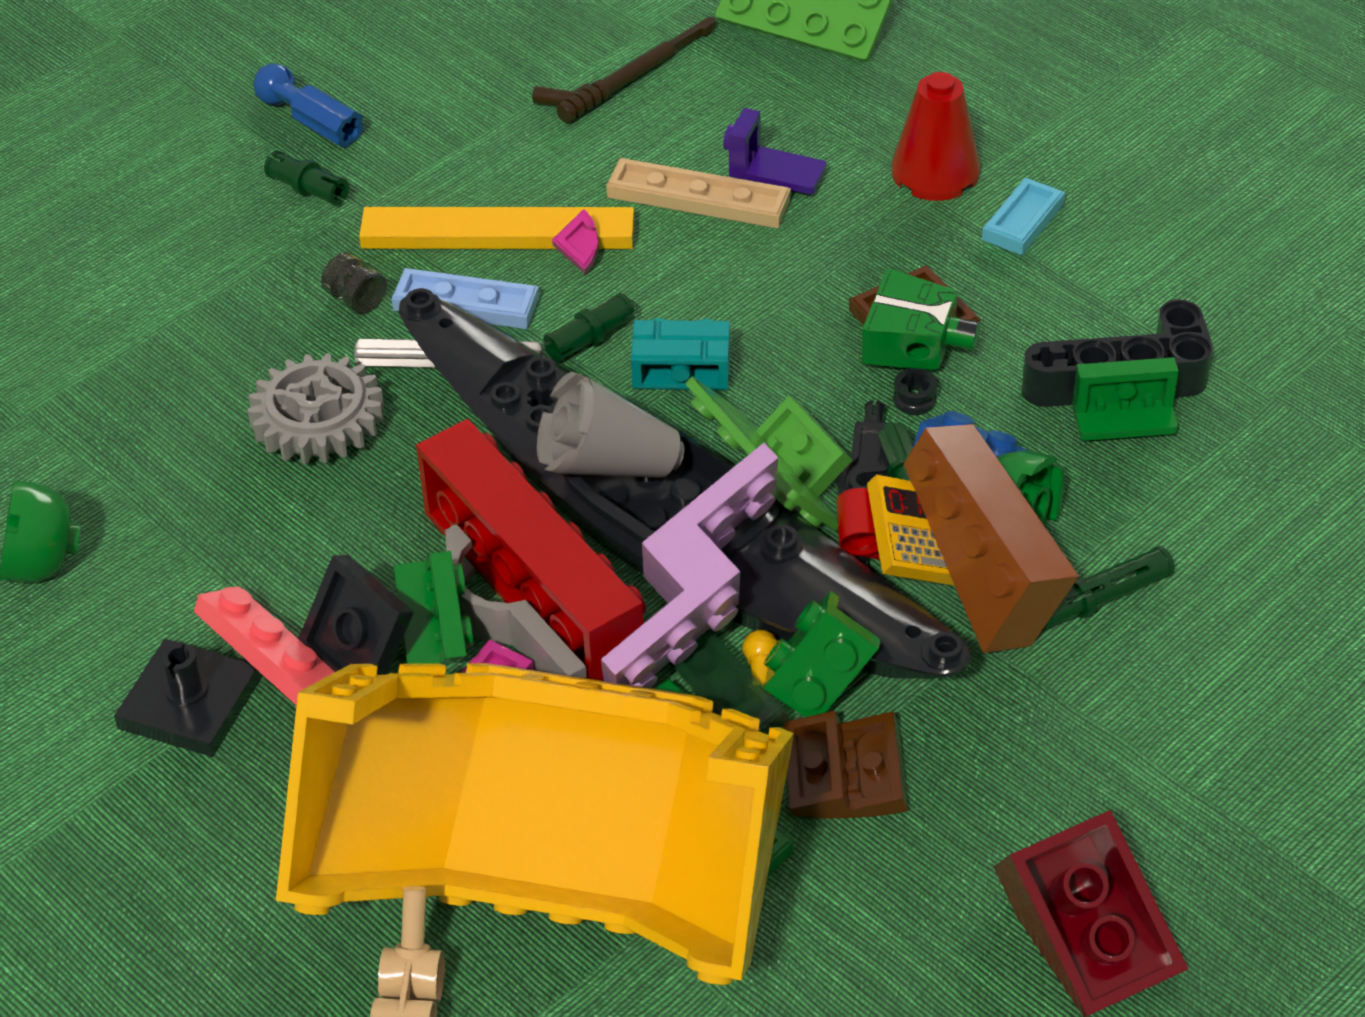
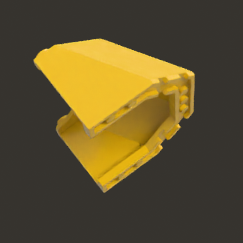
[276,663,794,985]

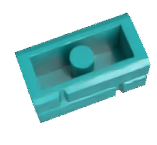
[631,318,730,390]

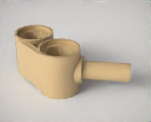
[370,886,445,1017]

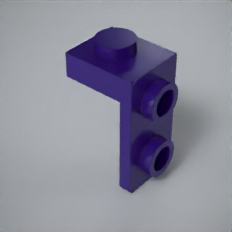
[723,108,826,195]

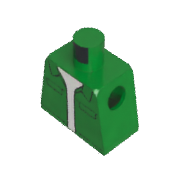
[861,268,980,370]

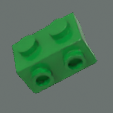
[1072,357,1178,441]
[393,551,473,665]
[763,590,881,717]

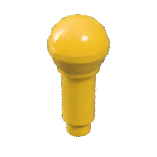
[742,630,777,706]

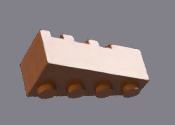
[904,424,1079,653]

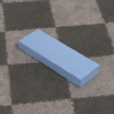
[392,268,539,329]

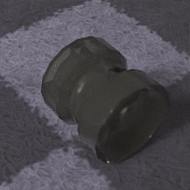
[321,252,387,315]

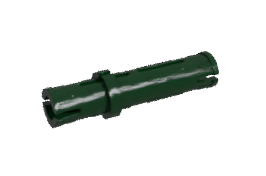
[1041,545,1175,632]

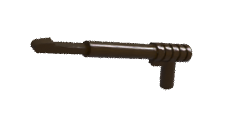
[532,17,716,123]

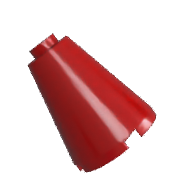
[891,72,980,201]

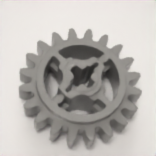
[247,353,384,464]

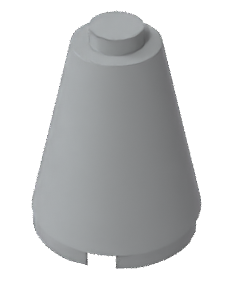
[537,372,684,478]

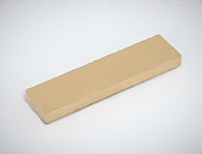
[606,158,791,229]

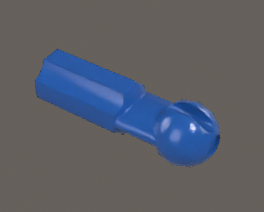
[253,63,364,148]

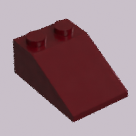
[993,810,1188,1017]

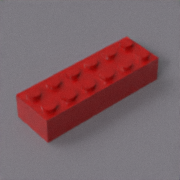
[416,418,646,681]

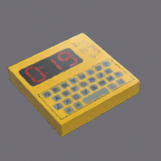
[867,475,955,586]

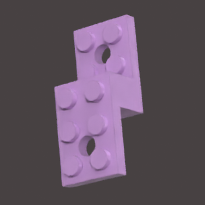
[601,443,778,688]

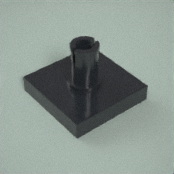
[298,555,414,675]
[114,638,261,757]

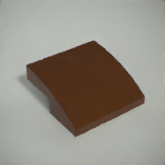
[783,711,908,819]

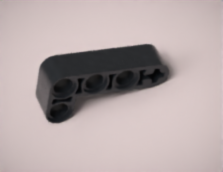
[1021,299,1213,407]

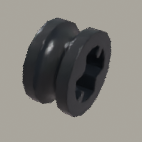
[893,368,937,415]

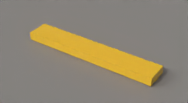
[359,207,634,249]

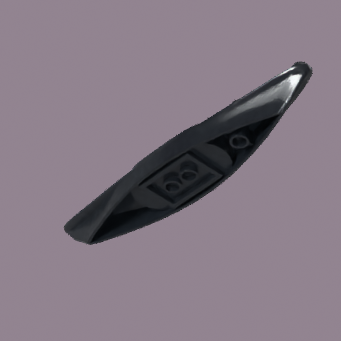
[398,288,971,678]

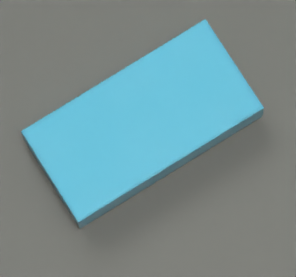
[982,178,1065,255]

